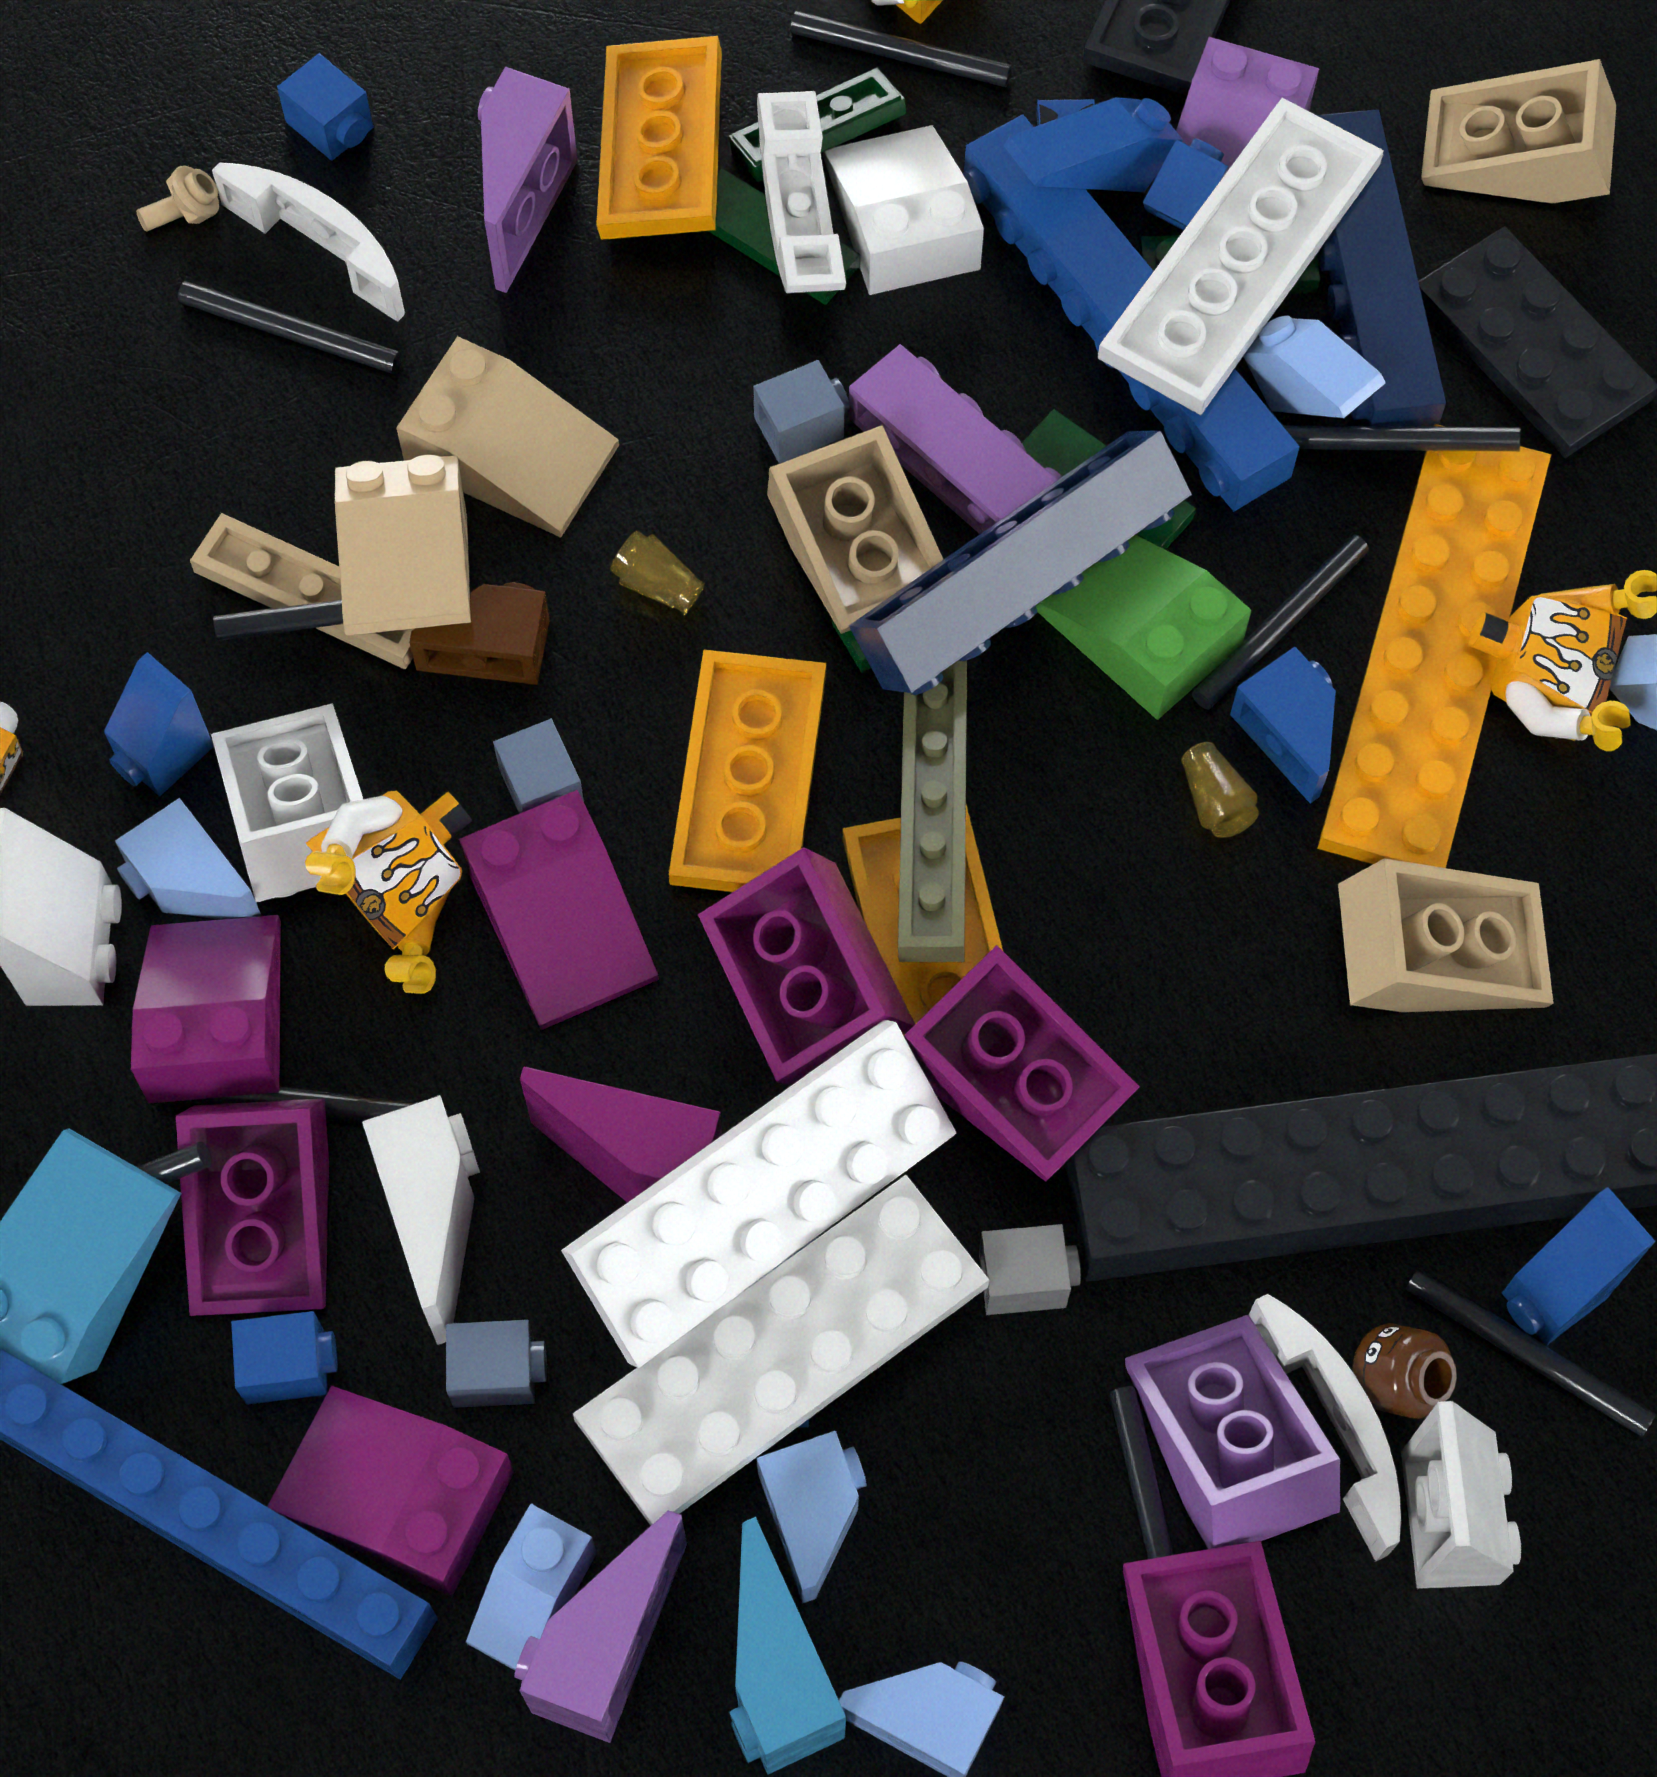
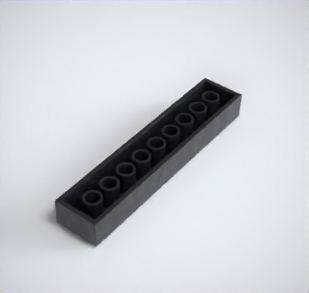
[1065,1054,1657,1282]

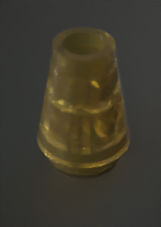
[610,531,705,614]
[1181,742,1258,838]

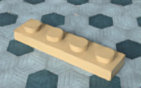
[190,513,415,670]

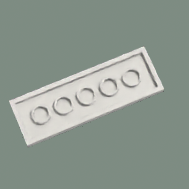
[1098,98,1384,415]
[561,1020,957,1368]
[573,1175,989,1525]

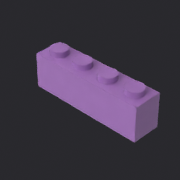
[849,344,1062,534]

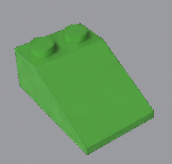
[1036,535,1251,720]

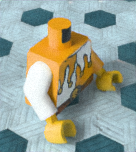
[1469,570,1657,751]
[305,791,472,993]

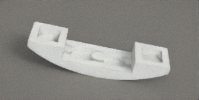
[757,91,846,293]
[212,163,405,322]
[1249,1294,1401,1561]

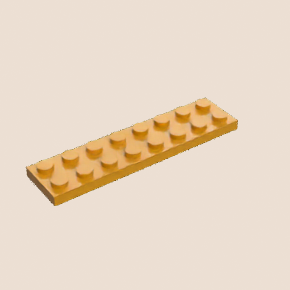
[1317,424,1551,868]

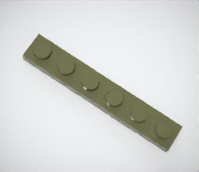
[898,660,967,962]

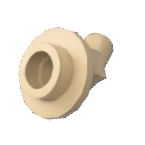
[136,166,219,232]

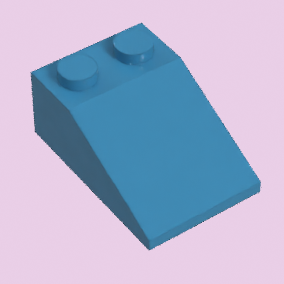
[0,1129,181,1384]
[729,1517,846,1774]

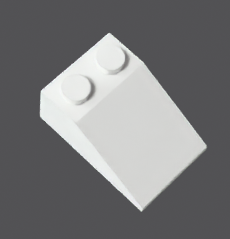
[823,125,984,295]
[211,703,363,902]
[0,808,122,1006]
[362,1096,480,1345]
[1401,1401,1521,1589]

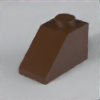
[409,582,550,685]

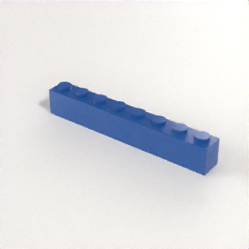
[962,114,1300,512]
[0,1349,438,1680]

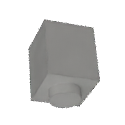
[979,1224,1080,1315]

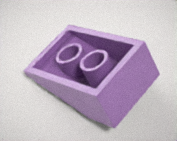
[1176,37,1319,169]
[478,67,578,293]
[1125,1315,1340,1549]
[515,1510,687,1743]

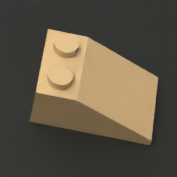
[1421,59,1616,203]
[397,336,619,537]
[767,425,943,634]
[335,455,471,636]
[1338,858,1554,1012]

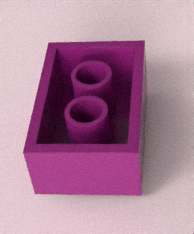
[698,847,915,1086]

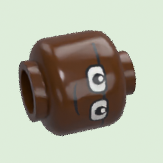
[1352,1323,1457,1419]

